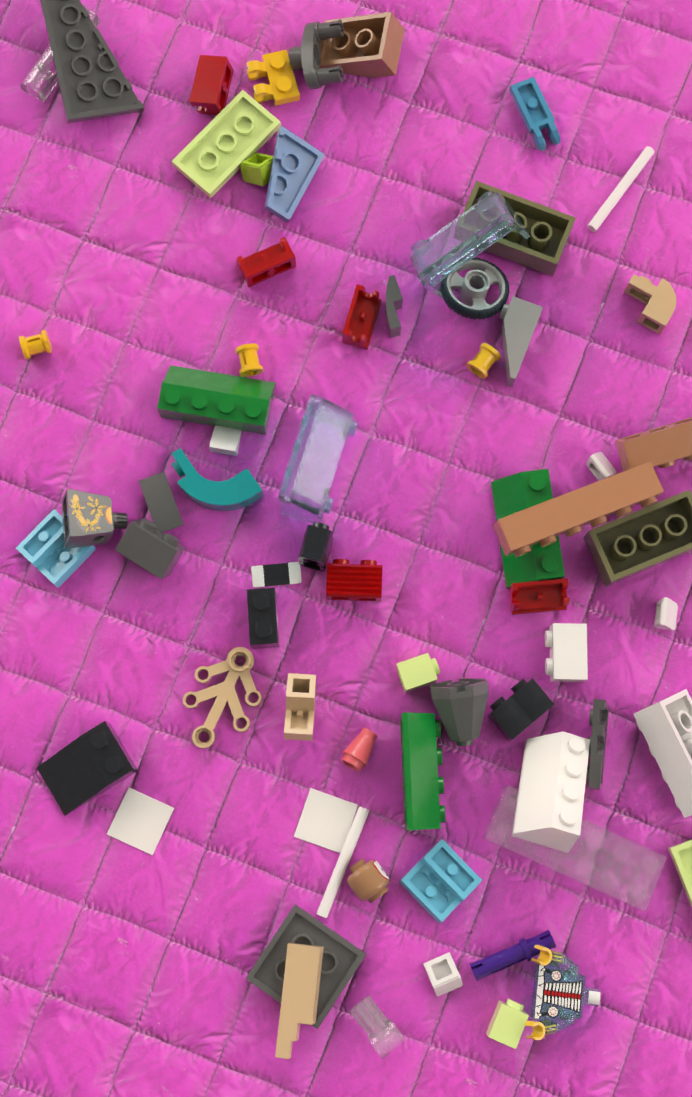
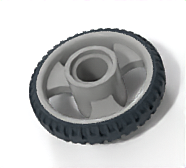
[440,257,509,320]

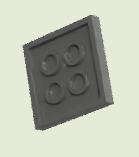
[246,904,366,1029]

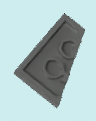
[586,699,609,790]

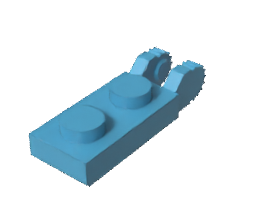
[509,77,561,151]

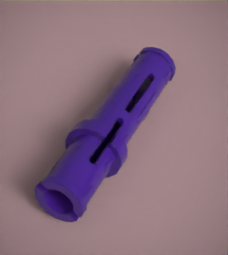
[469,929,556,981]

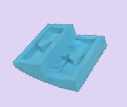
[16,509,97,588]
[399,839,482,924]

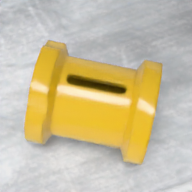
[19,330,52,360]
[235,343,263,377]
[466,343,501,379]

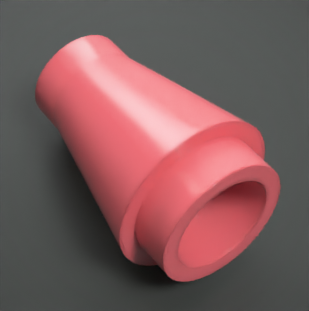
[341,728,377,772]

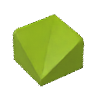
[240,152,273,186]

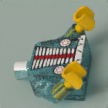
[525,944,600,1040]

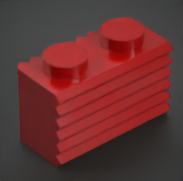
[326,559,383,602]

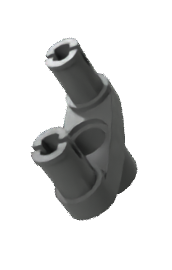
[289,19,344,90]

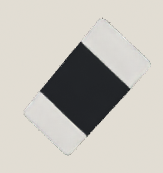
[251,562,302,588]

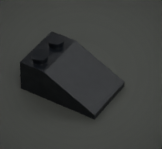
[37,721,138,816]

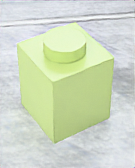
[396,653,440,692]
[486,998,529,1049]

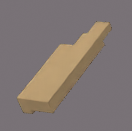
[275,943,324,1059]

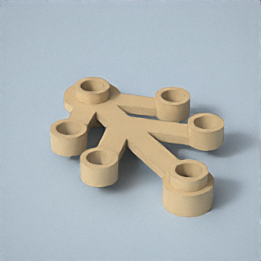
[183,647,262,749]

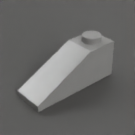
[499,296,543,387]

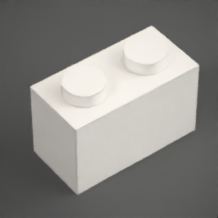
[545,623,588,682]

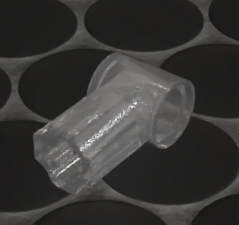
[349,994,406,1059]

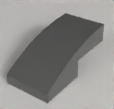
[385,275,403,338]
[139,471,184,533]

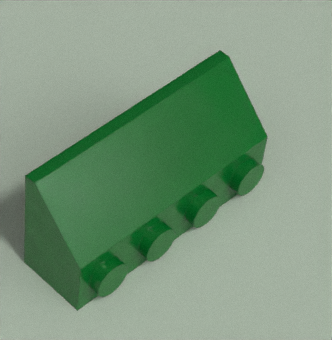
[157,365,276,435]
[491,469,565,589]
[400,712,445,830]

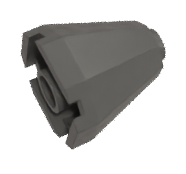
[429,678,489,746]

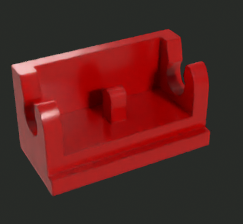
[189,55,234,115]
[236,237,296,288]
[342,284,382,350]
[509,578,570,615]

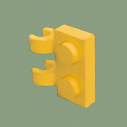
[246,50,300,106]

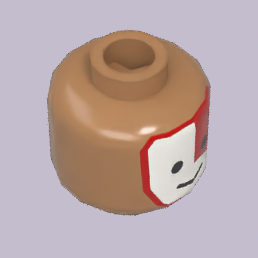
[347,859,390,903]

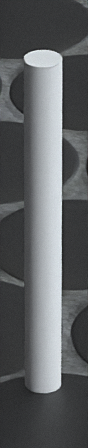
[587,146,655,232]
[316,806,370,918]

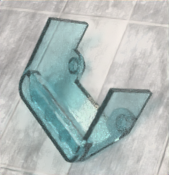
[409,191,530,298]
[278,394,358,524]

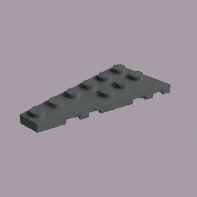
[40,0,144,123]

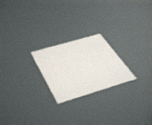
[107,787,174,855]
[294,788,358,853]

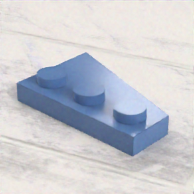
[265,126,325,222]

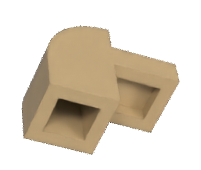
[624,274,676,335]
[284,673,316,741]

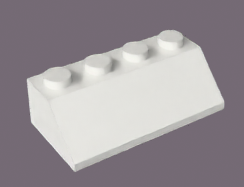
[634,689,692,818]
[512,732,590,853]

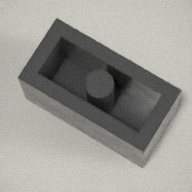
[115,519,185,579]

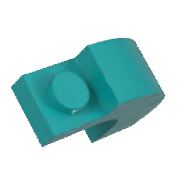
[171,448,264,511]

